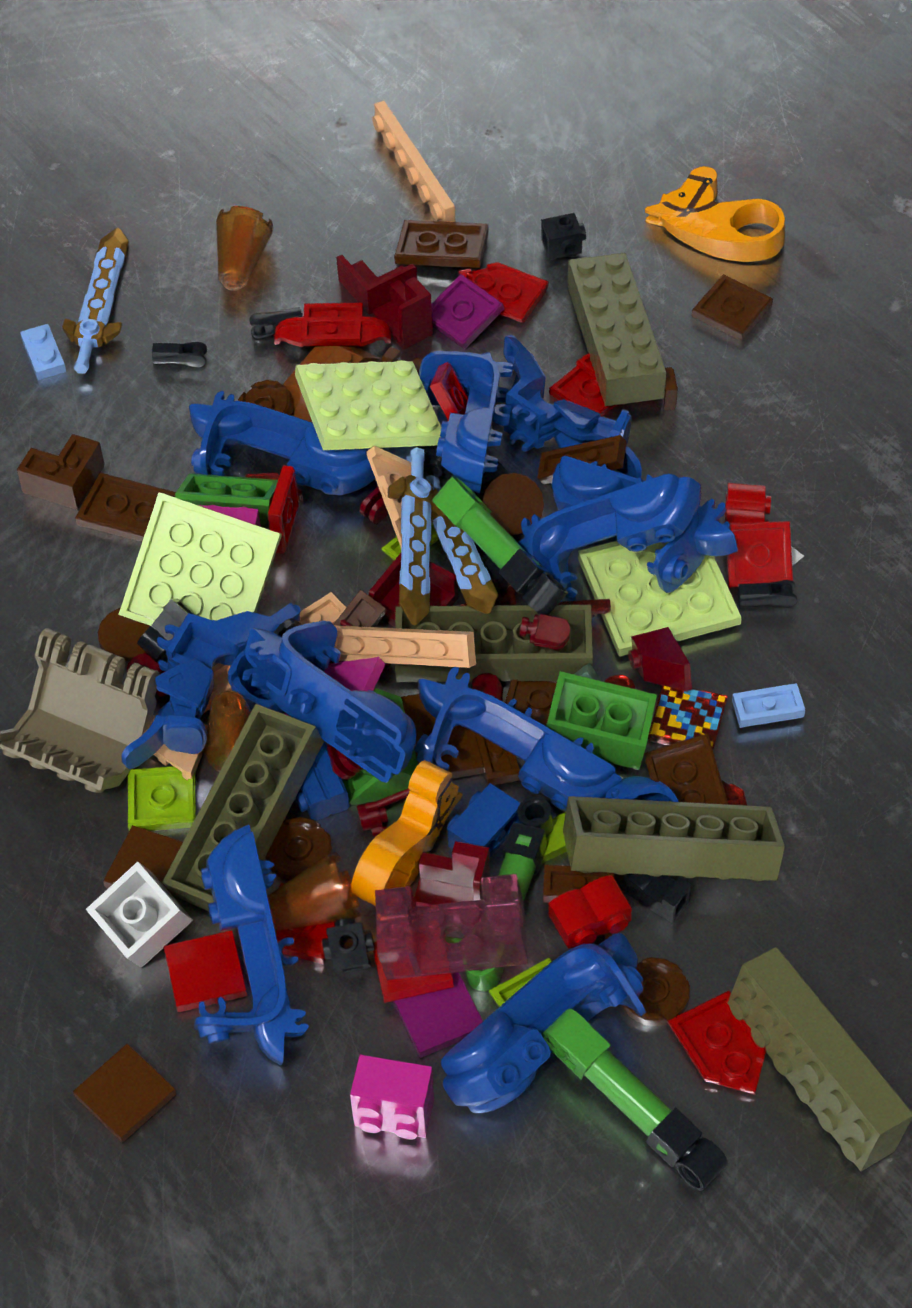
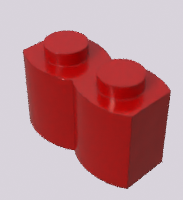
[725,483,771,524]
[549,875,632,948]

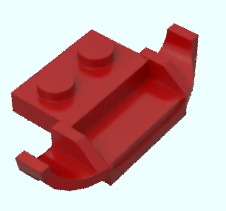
[274,303,392,347]

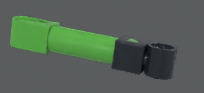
[432,476,568,615]
[444,796,554,991]
[541,1008,728,1191]

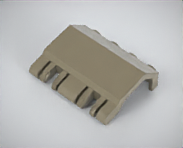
[0,628,160,793]

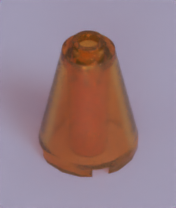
[216,206,274,290]
[204,691,252,773]
[267,852,361,931]

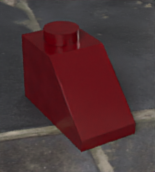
[628,627,692,691]

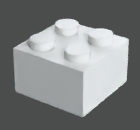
[86,862,193,968]

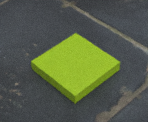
[128,766,197,831]

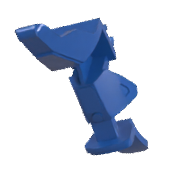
[503,335,642,478]
[121,603,301,769]

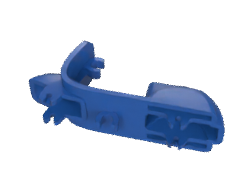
[419,351,514,494]
[189,391,375,496]
[552,456,738,593]
[517,474,702,605]
[242,621,416,783]
[414,667,622,811]
[194,825,309,1065]
[441,933,646,1114]

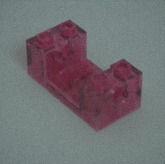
[375,874,528,980]

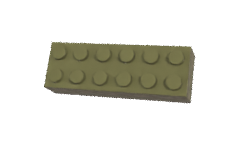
[567,253,666,406]
[395,605,593,682]
[162,704,324,911]
[563,796,785,882]
[728,947,912,1171]

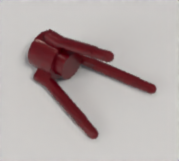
[356,788,442,837]

